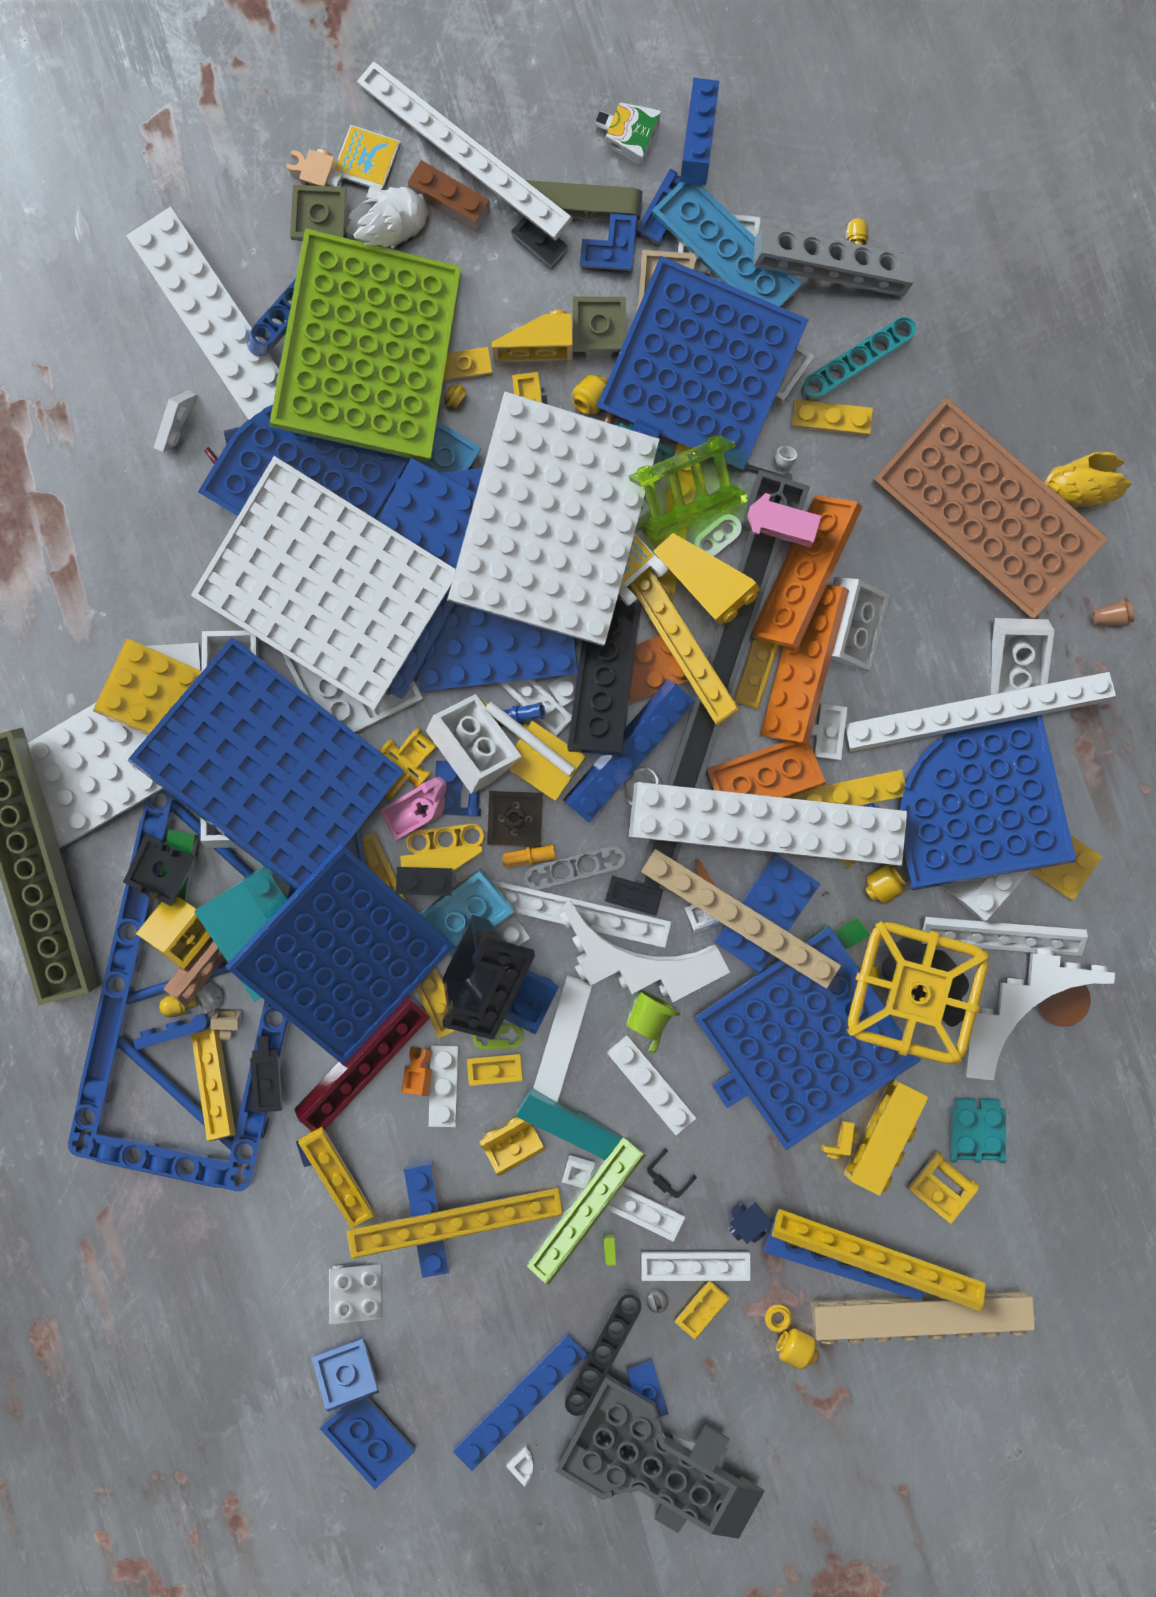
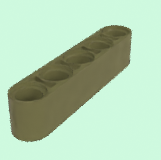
[513,180,643,220]

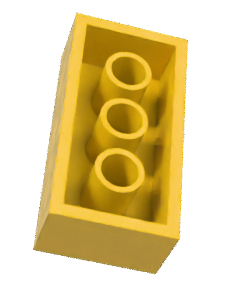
[843,1079,929,1196]

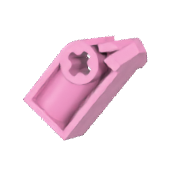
[747,493,821,547]
[379,776,446,841]

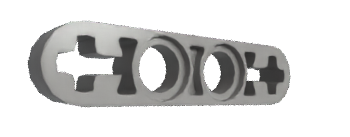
[524,846,626,890]

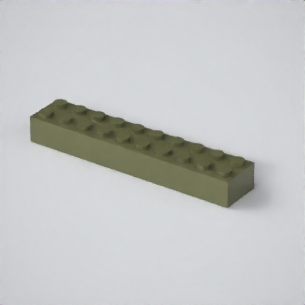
[0,727,100,1005]

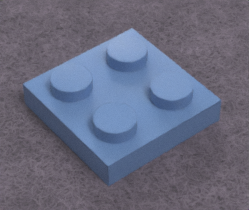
[312,1338,380,1412]

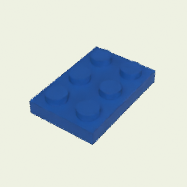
[320,1397,416,1490]

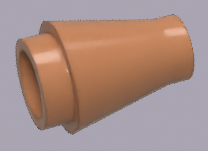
[1093,600,1135,626]

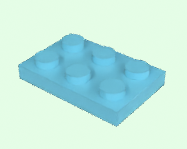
[419,868,515,957]

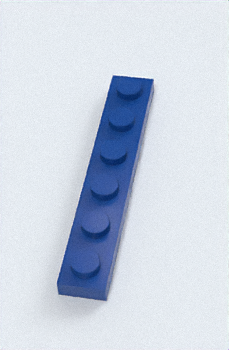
[453,1333,587,1471]

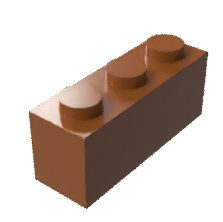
[408,160,491,232]

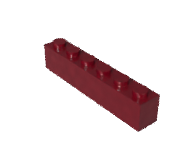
[294,995,431,1132]

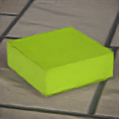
[603,1233,616,1266]

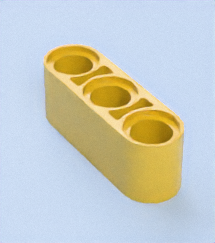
[406,824,485,854]

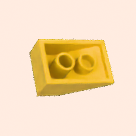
[492,310,573,362]
[400,846,485,874]

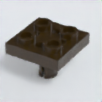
[487,791,543,847]

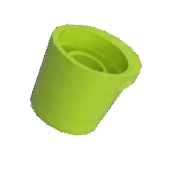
[626,990,681,1053]

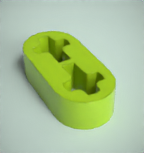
[472,1024,524,1050]

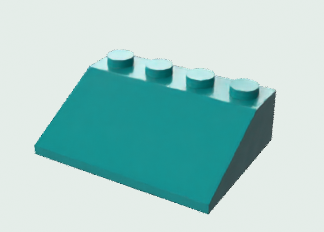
[194,866,287,1002]

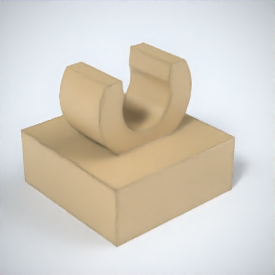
[211,1009,242,1041]

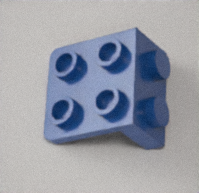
[504,969,559,1035]

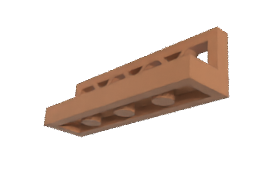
[163,937,225,1007]

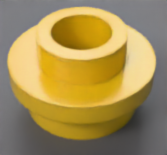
[444,383,467,409]
[765,1304,792,1332]

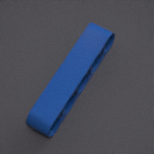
[247,279,296,357]

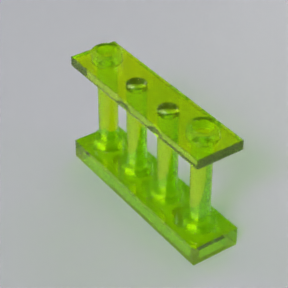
[628,435,747,541]

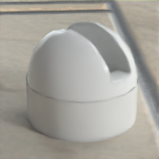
[775,445,797,469]

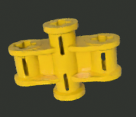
[379,727,437,803]

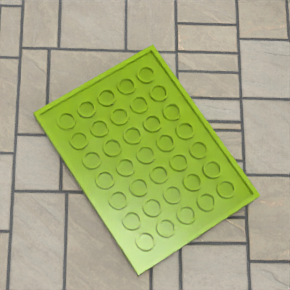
[269,228,461,462]

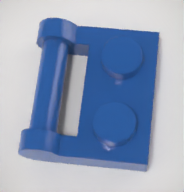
[435,760,481,817]

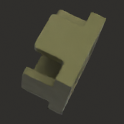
[290,185,349,241]
[573,296,626,358]

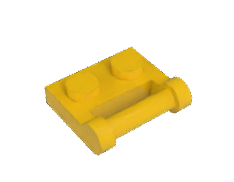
[907,1151,980,1224]

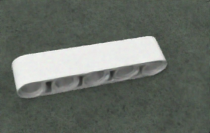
[534,975,592,1102]

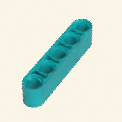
[801,317,916,402]

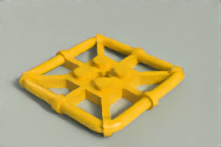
[847,921,990,1065]

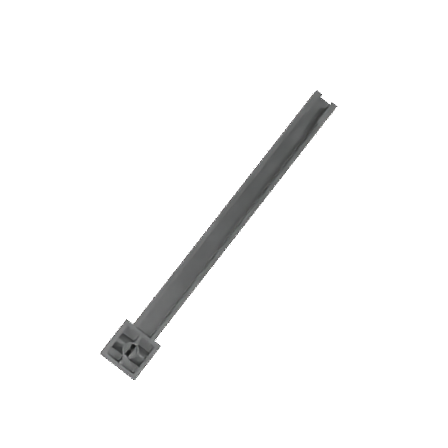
[635,470,810,891]

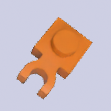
[401,1047,432,1096]

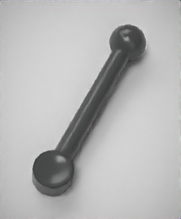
[740,462,792,480]

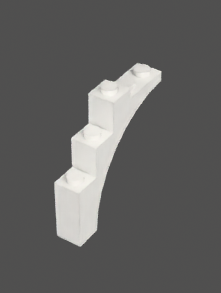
[560,900,730,1002]
[965,949,1115,1081]

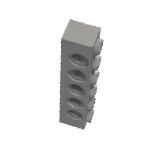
[753,225,914,297]

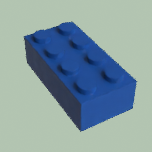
[713,853,820,973]

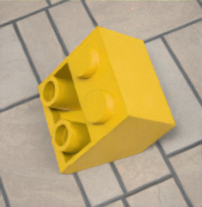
[135,897,211,969]

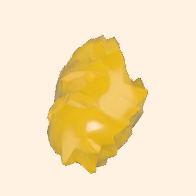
[1045,452,1132,508]

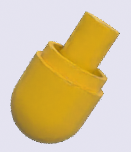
[847,218,868,245]
[159,996,198,1017]

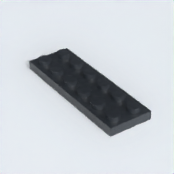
[567,601,641,756]

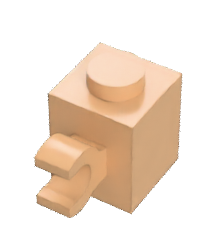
[286,149,336,186]

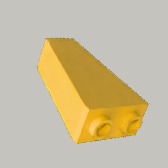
[653,533,760,626]

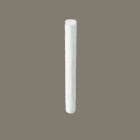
[484,701,575,776]

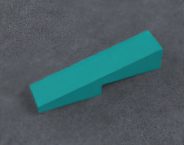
[516,1087,623,1160]

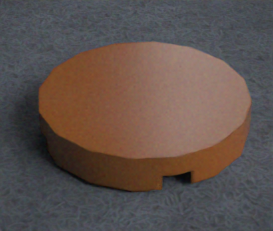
[1036,985,1091,1027]

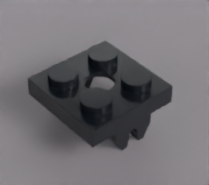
[123,833,197,906]

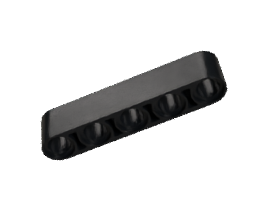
[565,1289,642,1416]

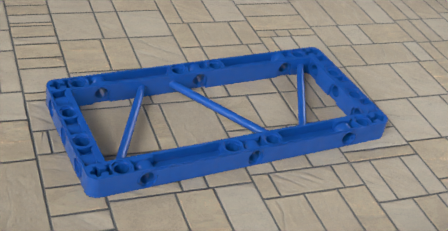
[68,789,296,1191]

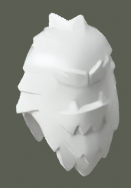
[345,187,430,249]

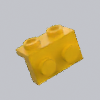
[479,1117,546,1176]

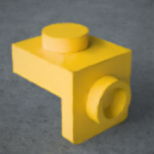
[821,1119,858,1159]

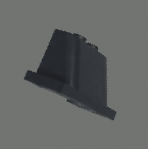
[442,915,535,1040]

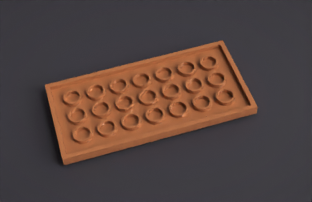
[874,397,1108,619]

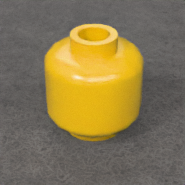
[572,374,607,414]
[865,864,907,904]
[776,1328,819,1370]

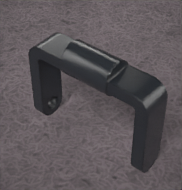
[647,1148,697,1198]

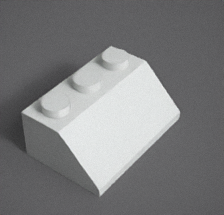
[831,577,890,671]
[426,694,522,794]
[941,870,1031,921]

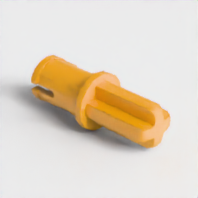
[502,844,556,868]

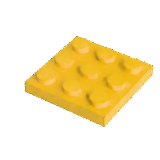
[93,638,202,735]

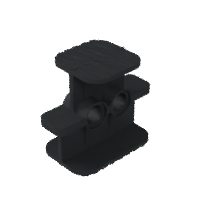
[881,937,969,1027]

